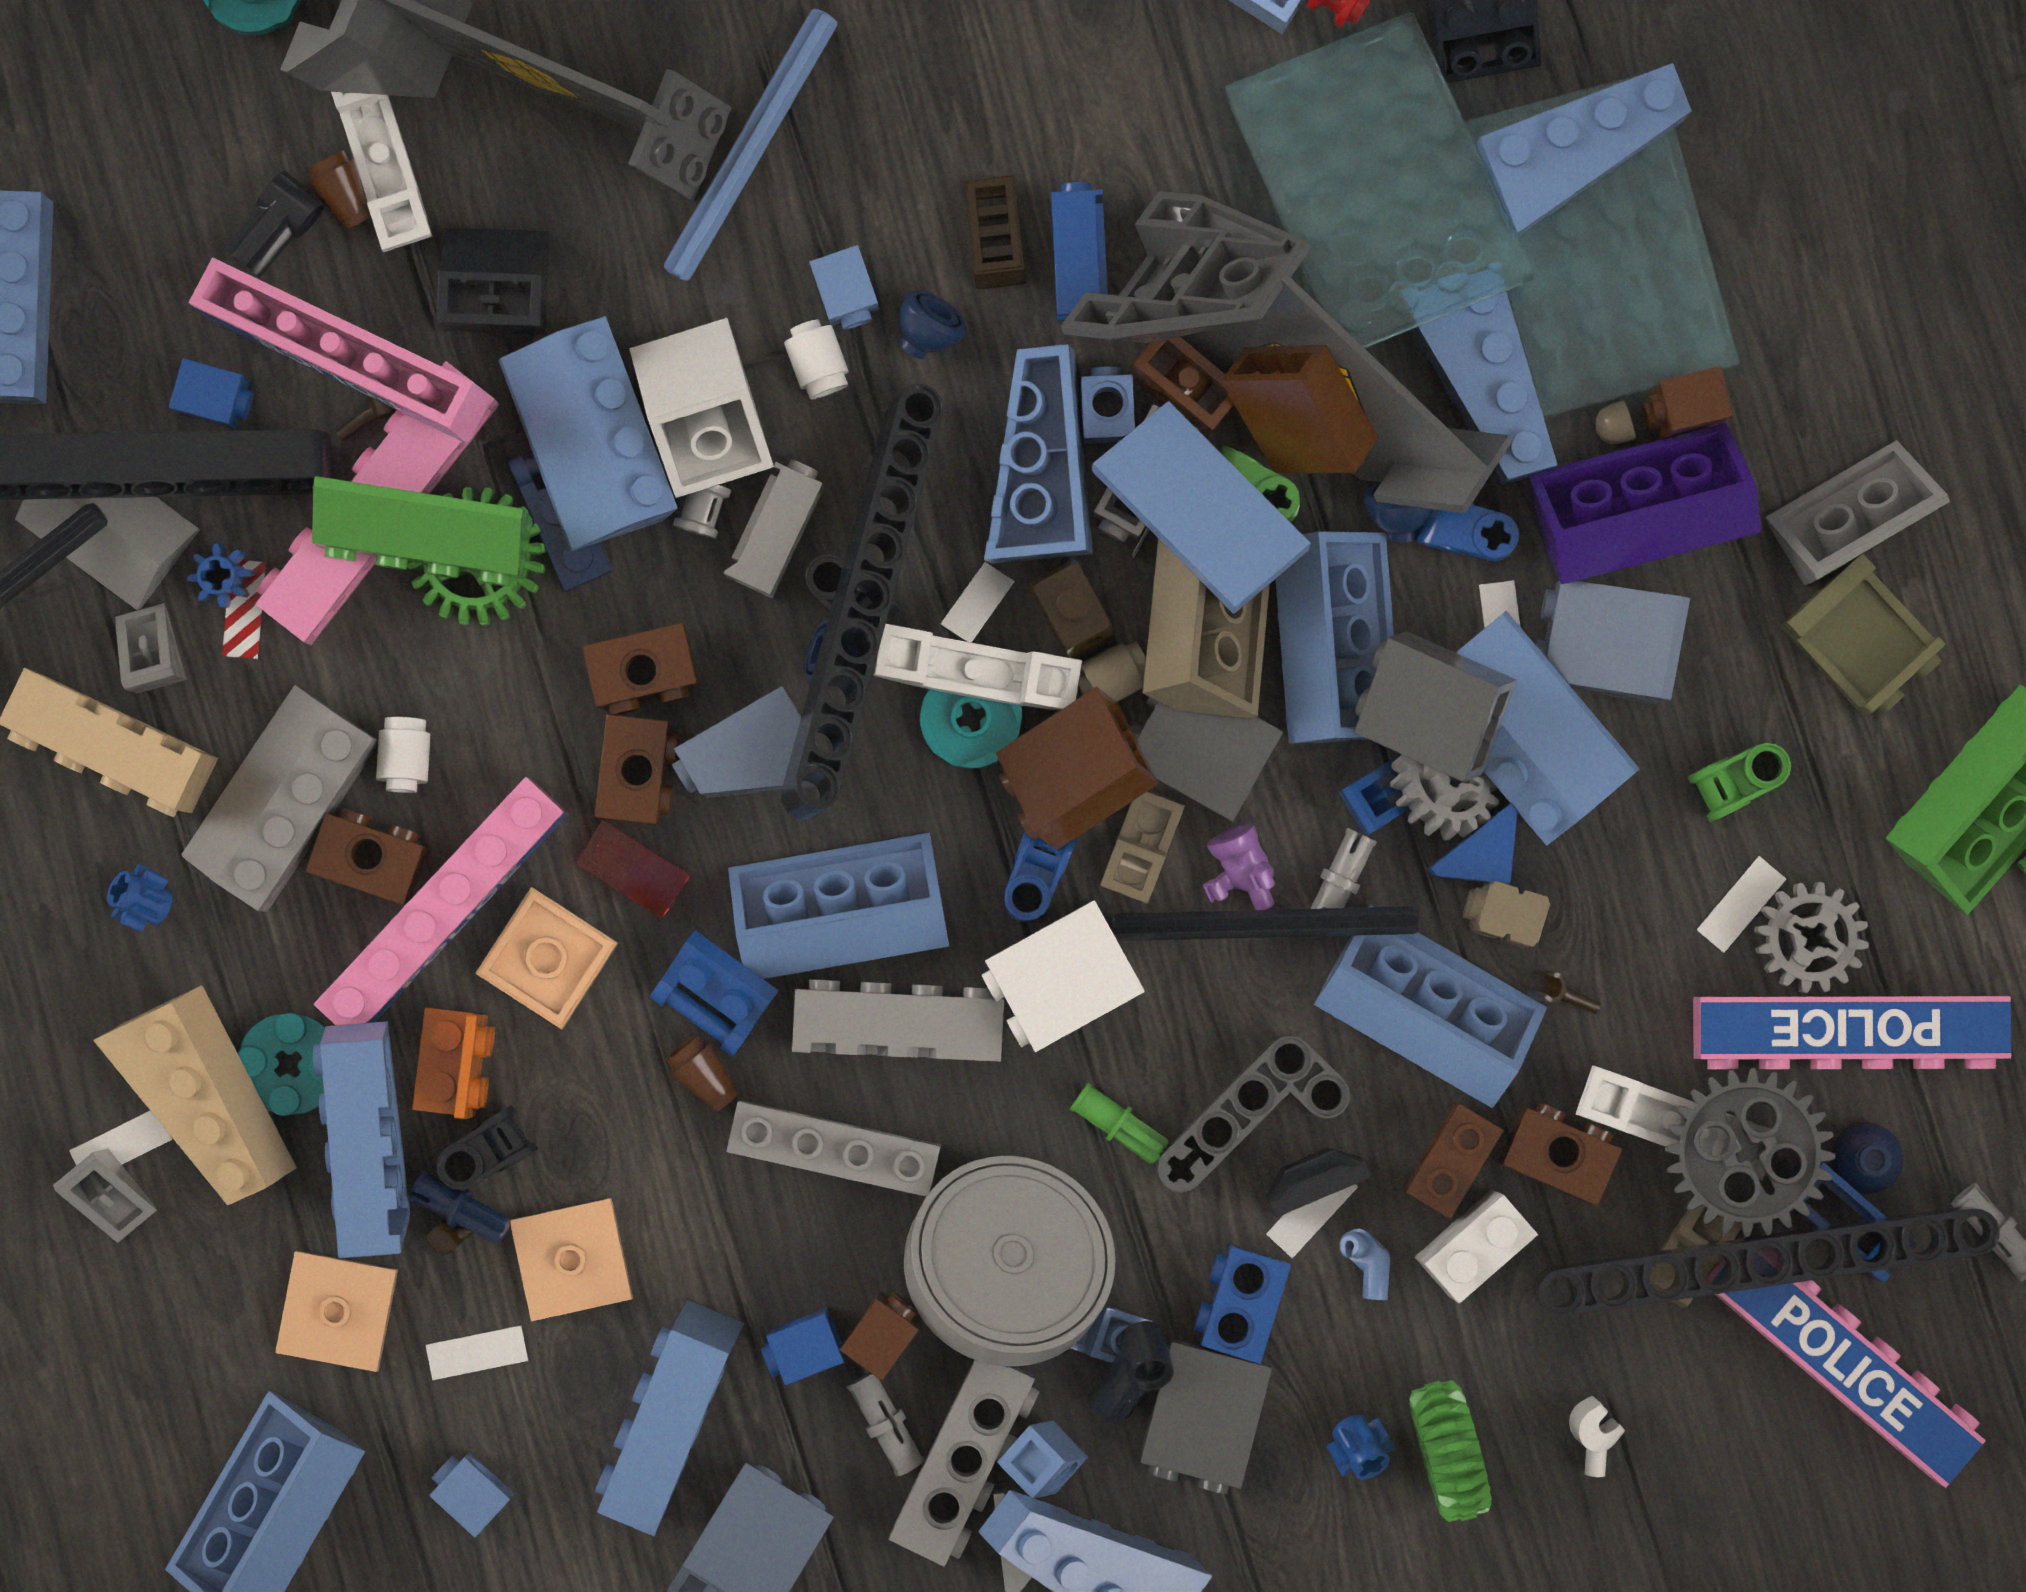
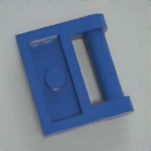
[649,930,779,1058]

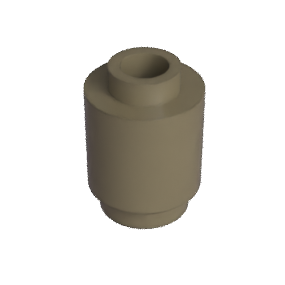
[1078,641,1146,702]

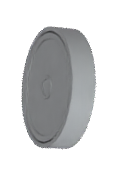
[904,1156,1116,1366]

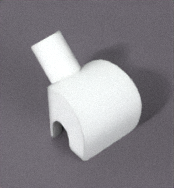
[1569,1396,1625,1477]

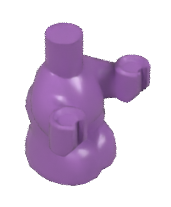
[1203,822,1275,910]

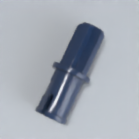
[409,1172,511,1244]

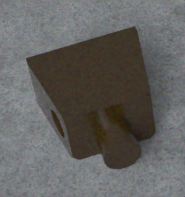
[1026,557,1117,661]

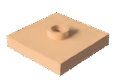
[475,887,619,1029]
[510,1198,633,1321]
[275,1250,398,1372]

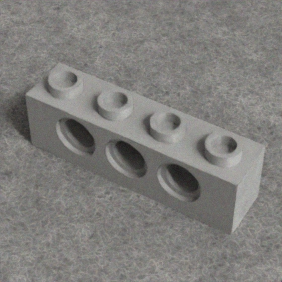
[726,1100,941,1197]
[888,1360,1040,1567]

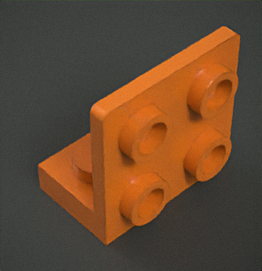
[412,1007,495,1119]

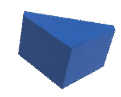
[1338,754,1410,836]
[1427,803,1517,884]

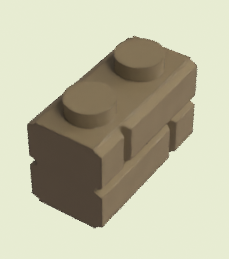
[1462,881,1550,948]

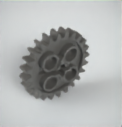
[1665,1068,1836,1237]

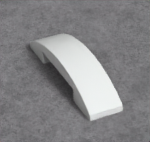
[331,92,432,252]
[873,624,1082,711]
[1576,1065,1771,1180]

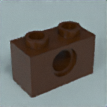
[1127,337,1235,439]
[1642,366,1733,441]
[582,623,700,715]
[594,715,679,826]
[305,808,429,905]
[1401,1102,1504,1219]
[1498,1102,1622,1206]
[840,1292,921,1381]

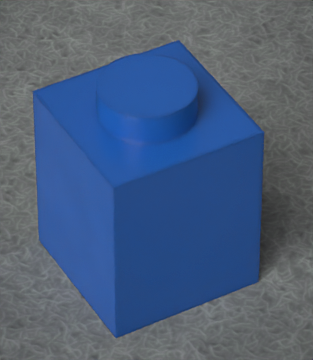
[169,358,254,430]

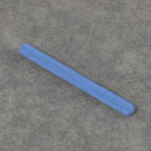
[664,9,837,281]

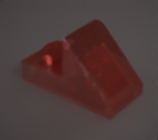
[575,820,690,918]

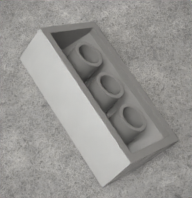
[181,685,378,912]

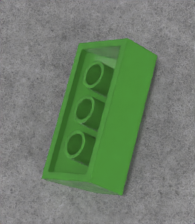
[312,476,533,586]
[1885,684,2026,915]

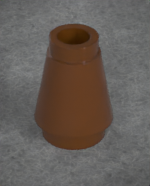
[308,150,371,230]
[665,1034,738,1112]

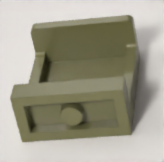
[1779,553,1946,716]

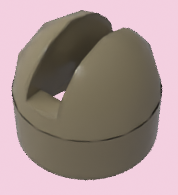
[1595,400,1636,444]

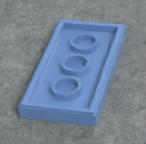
[1092,401,1311,614]

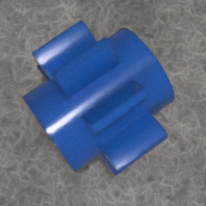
[187,543,256,608]
[107,864,172,932]
[1327,1415,1395,1480]

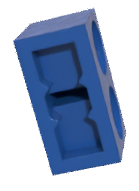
[1193,1244,1291,1364]
[761,1307,847,1385]

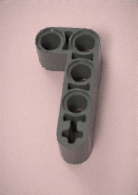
[1156,1035,1350,1193]

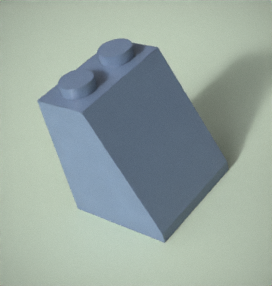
[1535,580,1690,706]
[672,686,820,798]
[667,1463,834,1592]

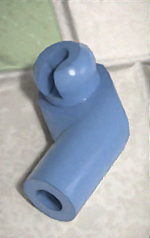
[1339,1229,1390,1300]

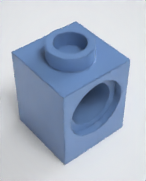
[809,245,879,330]
[1080,367,1135,444]
[997,1421,1088,1499]
[429,1452,515,1537]

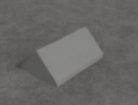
[1765,440,1950,586]
[15,497,200,611]

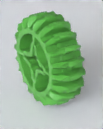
[407,487,546,626]
[1409,1380,1492,1522]

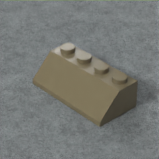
[1143,538,1270,719]

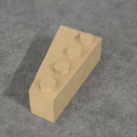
[0,668,218,817]
[93,985,297,1205]

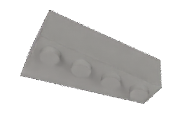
[792,979,1004,1062]

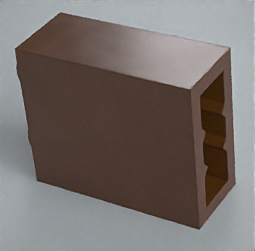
[1221,345,1379,474]
[996,687,1158,850]

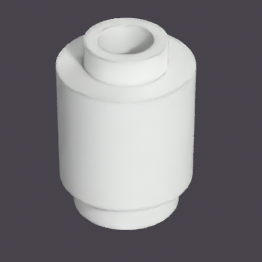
[784,319,849,399]
[376,717,430,793]

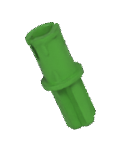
[1070,1082,1168,1164]

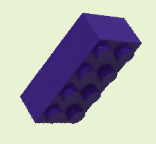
[1528,423,1761,585]

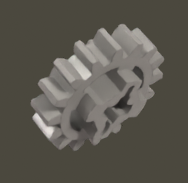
[1390,753,1499,840]
[1754,882,1869,993]

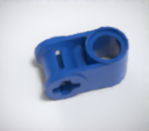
[1416,503,1519,562]
[1003,831,1077,923]

